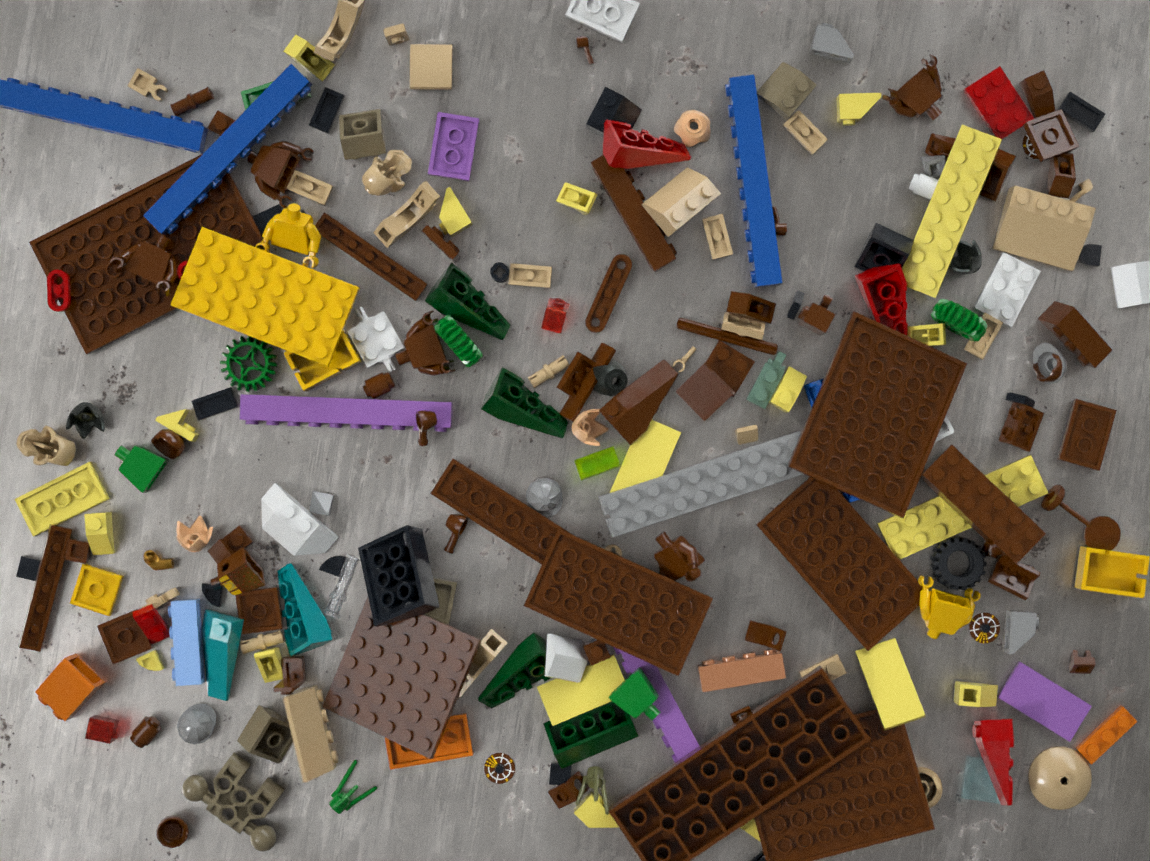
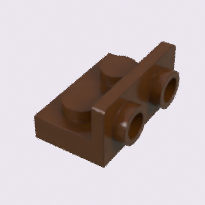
[999,403,1044,452]

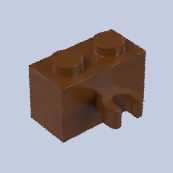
[798,294,836,336]

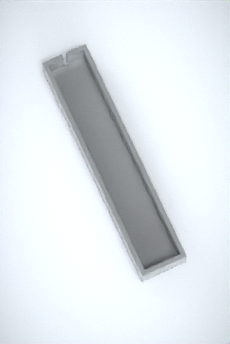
[598,431,803,537]

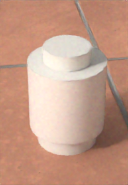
[909,173,939,200]

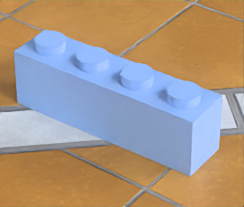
[168,598,205,686]

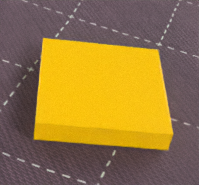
[69,563,124,616]

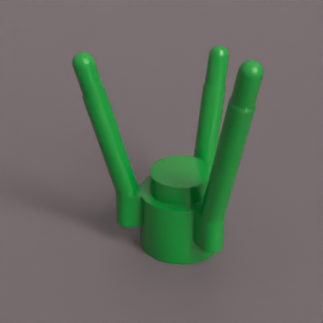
[329,760,377,814]

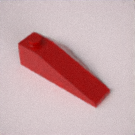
[972,719,1014,806]

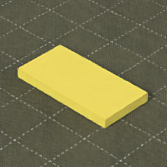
[609,420,681,493]
[15,462,110,537]
[855,638,925,730]
[537,654,625,726]

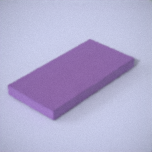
[997,661,1092,742]

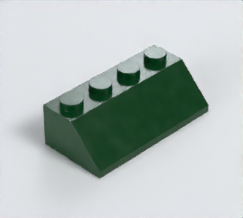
[543,702,639,769]

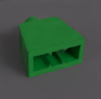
[114,445,169,493]
[608,667,660,721]

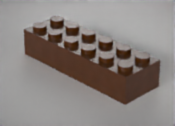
[920,445,1046,565]

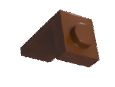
[273,656,306,695]

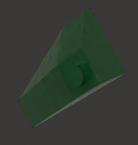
[425,262,511,340]
[481,367,569,438]
[478,633,551,709]

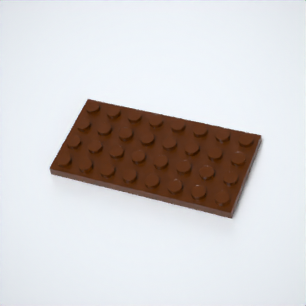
[756,477,923,651]
[524,528,713,677]

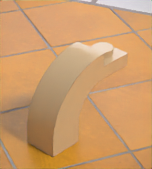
[314,0,365,61]
[373,181,440,248]
[457,629,507,700]

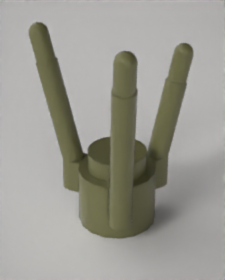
[576,766,609,815]

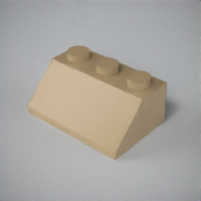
[642,167,721,237]

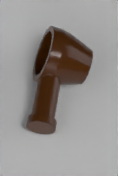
[415,410,437,446]
[444,514,468,554]

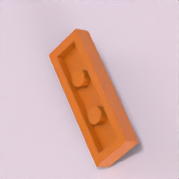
[1075,705,1137,765]

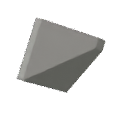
[921,155,946,179]
[309,491,334,516]

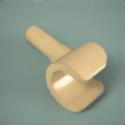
[1069,179,1093,202]
[673,346,697,372]

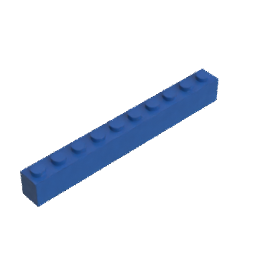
[143,64,313,235]
[725,75,782,288]
[0,78,208,154]

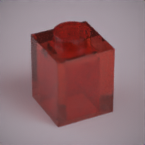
[85,715,121,744]

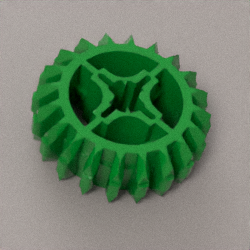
[931,299,988,342]
[434,315,483,367]
[220,336,278,392]

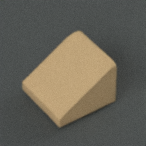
[735,425,758,445]

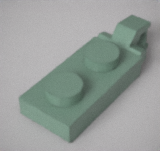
[746,351,786,409]

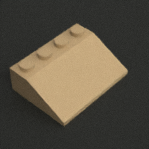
[992,185,1096,271]
[283,685,339,783]

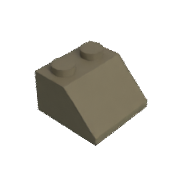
[757,62,817,121]
[339,109,386,160]
[237,705,293,764]

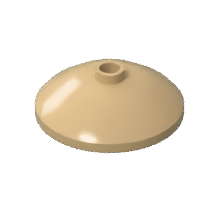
[1028,746,1092,810]

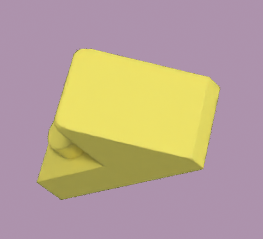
[556,182,597,215]
[155,409,199,442]

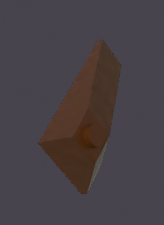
[925,133,1016,202]
[599,359,679,446]

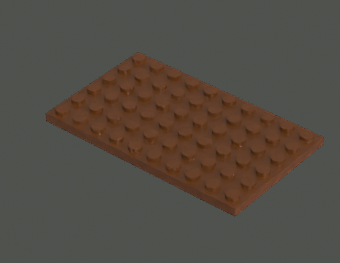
[29,154,271,355]

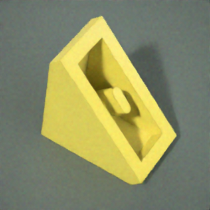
[908,323,946,347]
[254,647,283,683]

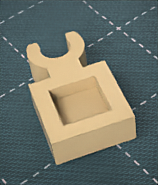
[127,68,168,102]
[142,587,180,609]

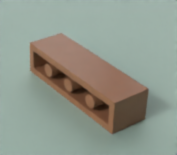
[697,649,786,692]

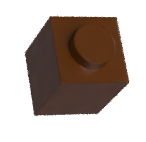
[583,639,611,666]

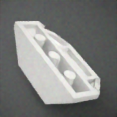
[261,483,339,556]

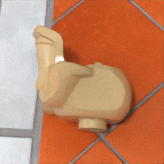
[362,150,412,196]
[16,426,76,466]

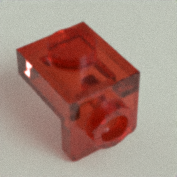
[541,298,569,334]

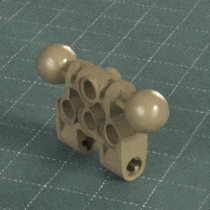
[182,752,285,851]

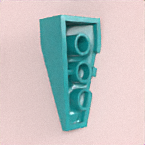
[277,563,333,657]
[201,609,244,701]

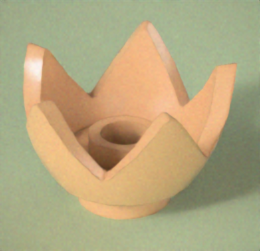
[674,110,711,148]
[572,409,608,446]
[176,516,213,552]

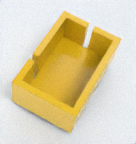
[283,329,362,392]
[1074,546,1150,598]

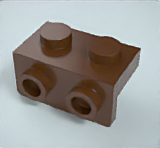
[988,556,1041,600]

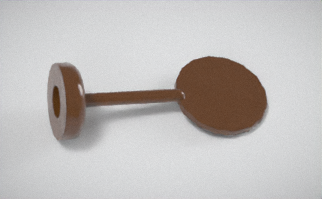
[1041,484,1121,551]

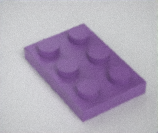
[428,112,480,182]

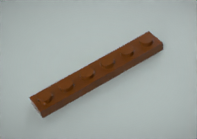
[315,212,428,302]
[18,524,72,652]

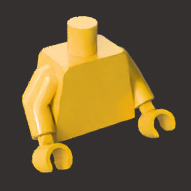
[255,204,321,268]
[918,575,981,639]

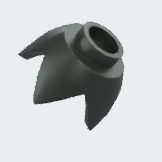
[949,240,982,274]
[593,359,628,397]
[66,402,105,439]

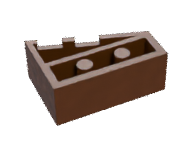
[1038,301,1112,368]

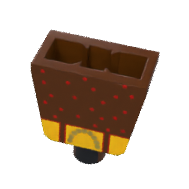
[210,548,265,595]

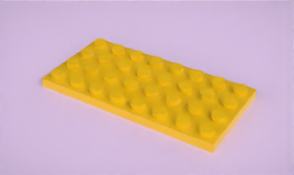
[171,227,360,367]

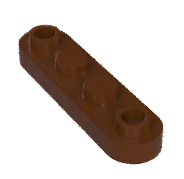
[585,254,632,333]

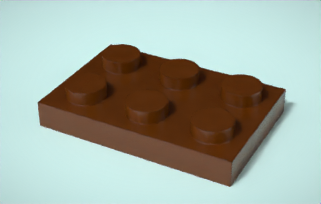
[1057,399,1117,471]

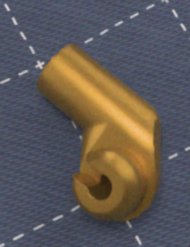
[143,550,174,571]

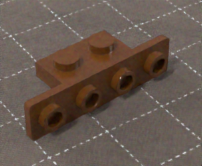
[556,343,616,422]

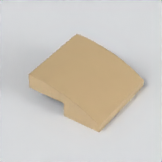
[410,44,453,90]

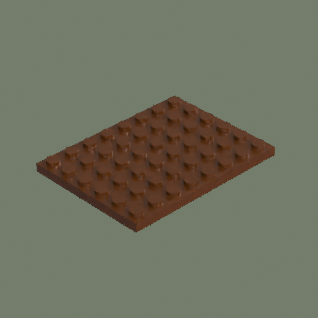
[787,311,967,518]
[754,709,935,861]

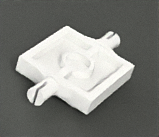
[347,307,404,373]

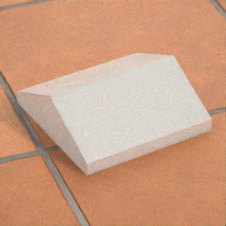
[1111,261,1150,309]
[545,634,588,683]

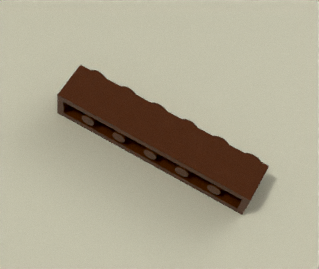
[590,155,677,273]

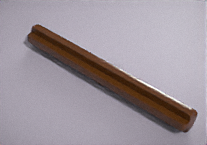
[676,317,778,355]

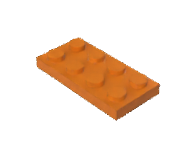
[385,713,473,770]

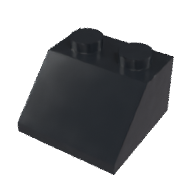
[586,87,642,137]
[854,223,914,271]

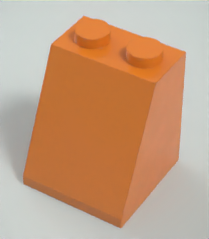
[35,653,106,721]

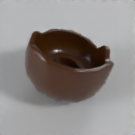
[151,429,185,459]
[156,815,189,848]

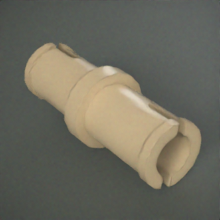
[527,355,569,389]
[240,630,284,654]

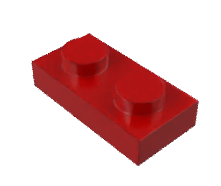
[133,604,170,644]

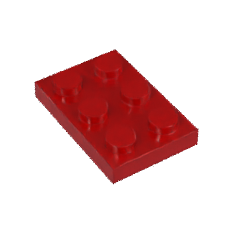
[963,66,1034,139]

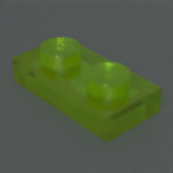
[574,446,621,481]

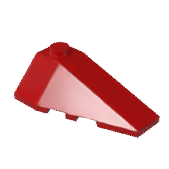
[603,120,691,169]
[855,264,908,336]

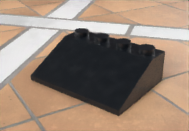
[358,525,440,627]

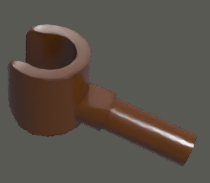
[576,36,594,65]
[772,206,787,235]

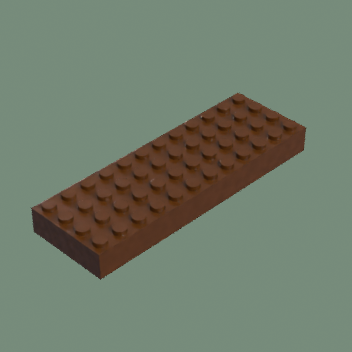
[608,665,871,861]

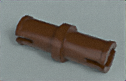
[170,86,214,116]

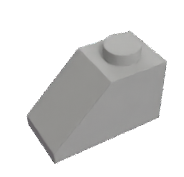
[810,23,854,63]
[1004,610,1039,654]

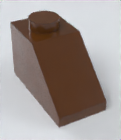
[1019,70,1055,119]
[1047,153,1076,199]
[726,291,776,324]

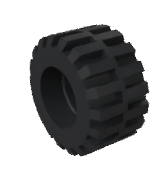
[929,536,987,590]

